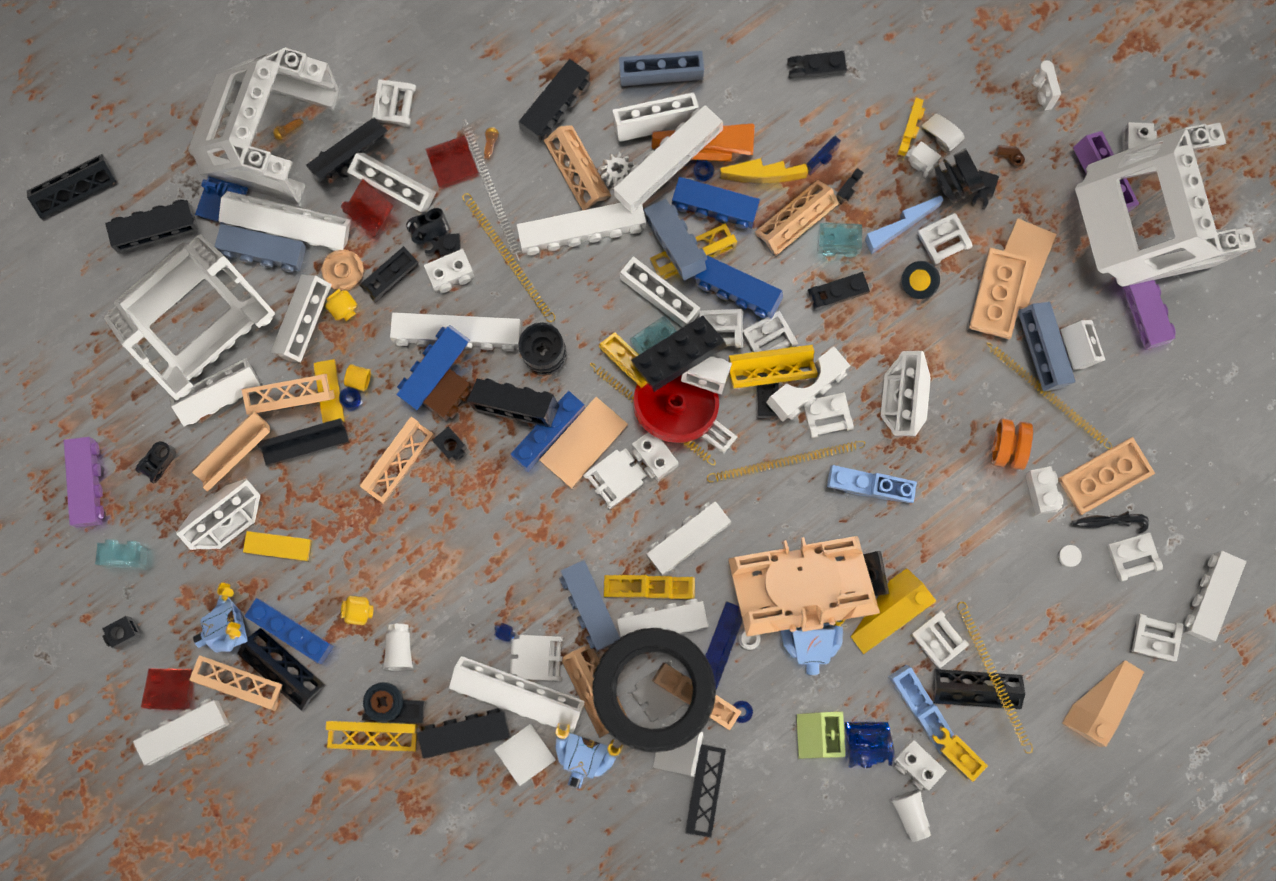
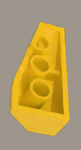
[850,568,936,654]

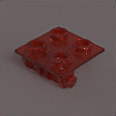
[425,135,478,187]
[341,179,394,237]
[141,669,193,711]

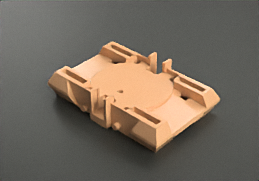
[728,536,880,637]

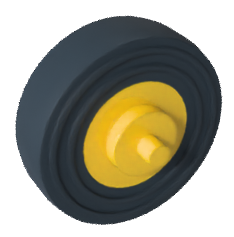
[901,261,940,299]

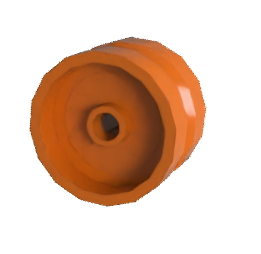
[992,418,1033,470]

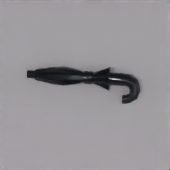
[1071,511,1150,534]

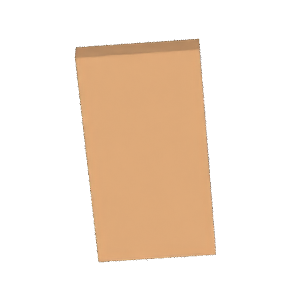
[1004,218,1057,309]
[969,247,1031,339]
[539,397,628,489]
[1058,437,1155,516]

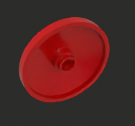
[633,375,719,443]

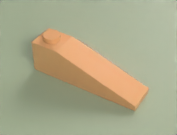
[1062,660,1144,747]

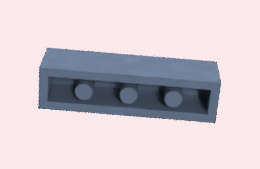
[619,51,704,86]
[643,198,707,280]
[214,224,306,272]
[1018,302,1076,391]
[559,560,620,652]

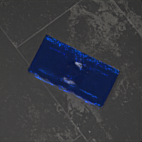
[806,136,841,176]

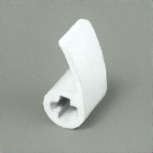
[922,114,965,153]

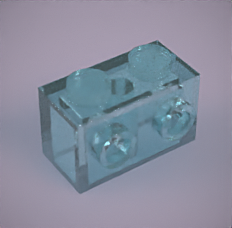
[818,223,862,257]
[630,315,677,355]
[95,539,148,570]

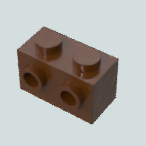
[423,368,472,421]

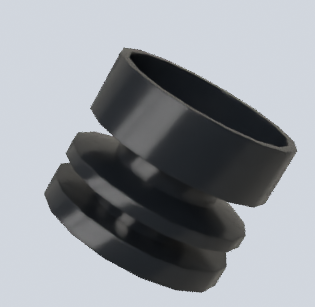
[933,148,986,204]
[518,322,567,375]

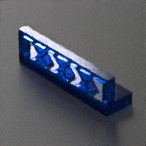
[705,601,743,690]

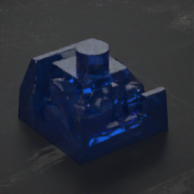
[844,722,895,768]

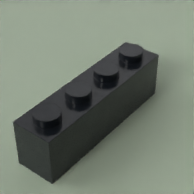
[518,59,590,143]
[105,200,198,252]
[467,378,559,428]
[417,708,511,759]

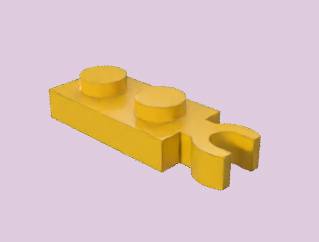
[898,98,925,157]
[931,726,988,782]

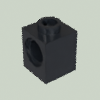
[432,426,467,463]
[102,616,141,649]

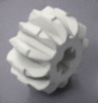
[600,152,634,186]

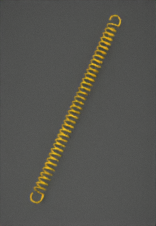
[462,194,555,322]
[986,342,1112,449]
[590,363,716,465]
[707,441,866,482]
[957,602,1033,754]

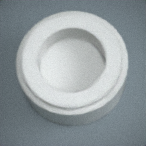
[1058,545,1082,567]

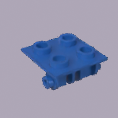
[195,176,248,224]

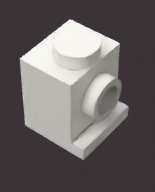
[906,141,941,179]

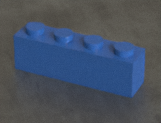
[672,177,760,229]
[695,255,783,319]
[396,325,471,410]
[511,391,585,472]
[244,598,334,665]

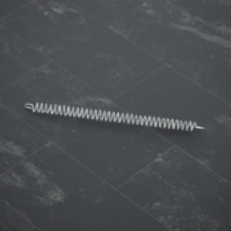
[462,119,520,261]

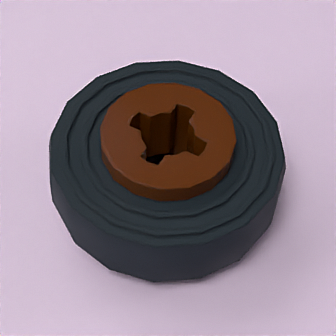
[363,682,403,722]

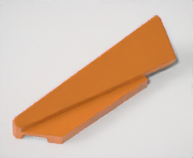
[652,123,754,161]

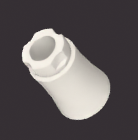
[383,623,414,671]
[891,790,931,842]

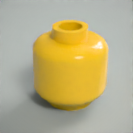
[325,289,357,321]
[340,596,373,625]

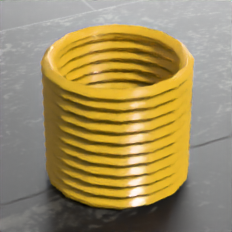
[344,364,371,391]

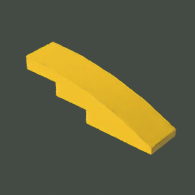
[719,158,808,184]
[604,575,695,599]

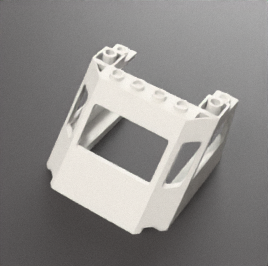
[188,48,340,205]
[1075,123,1256,287]
[104,234,275,400]

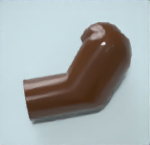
[996,145,1025,167]

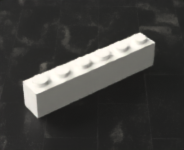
[613,105,723,213]
[219,191,351,251]
[517,203,646,255]
[390,313,521,351]
[449,656,585,734]

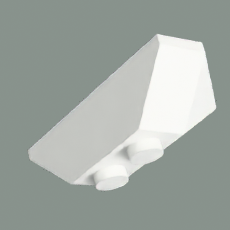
[881,351,931,436]
[176,478,260,550]

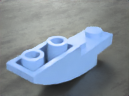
[827,465,917,503]

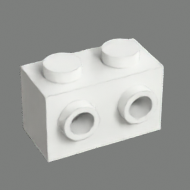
[1123,122,1157,151]
[424,249,475,293]
[1060,320,1105,370]
[681,356,732,395]
[631,432,679,481]
[1025,466,1063,516]
[893,740,946,791]

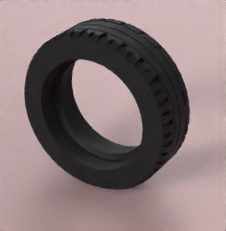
[592,628,716,752]

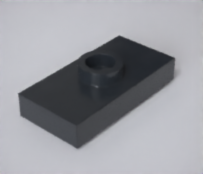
[757,375,779,418]
[863,551,889,597]

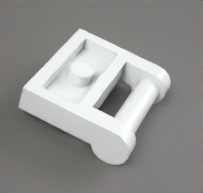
[1032,60,1061,111]
[372,79,416,127]
[917,213,972,265]
[700,309,743,348]
[743,311,798,352]
[803,392,854,438]
[1107,533,1163,582]
[911,610,969,669]
[1131,613,1183,662]

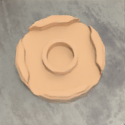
[321,249,364,291]

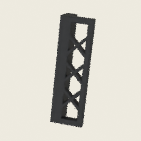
[306,117,388,183]
[26,154,116,219]
[257,418,350,467]
[237,628,325,711]
[933,669,1025,709]
[685,744,726,838]

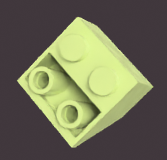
[796,712,846,759]

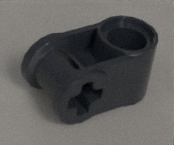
[406,208,450,244]
[135,441,176,484]

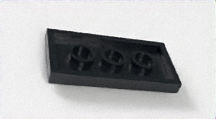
[631,315,727,392]

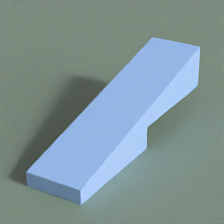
[865,196,943,254]
[888,665,954,754]

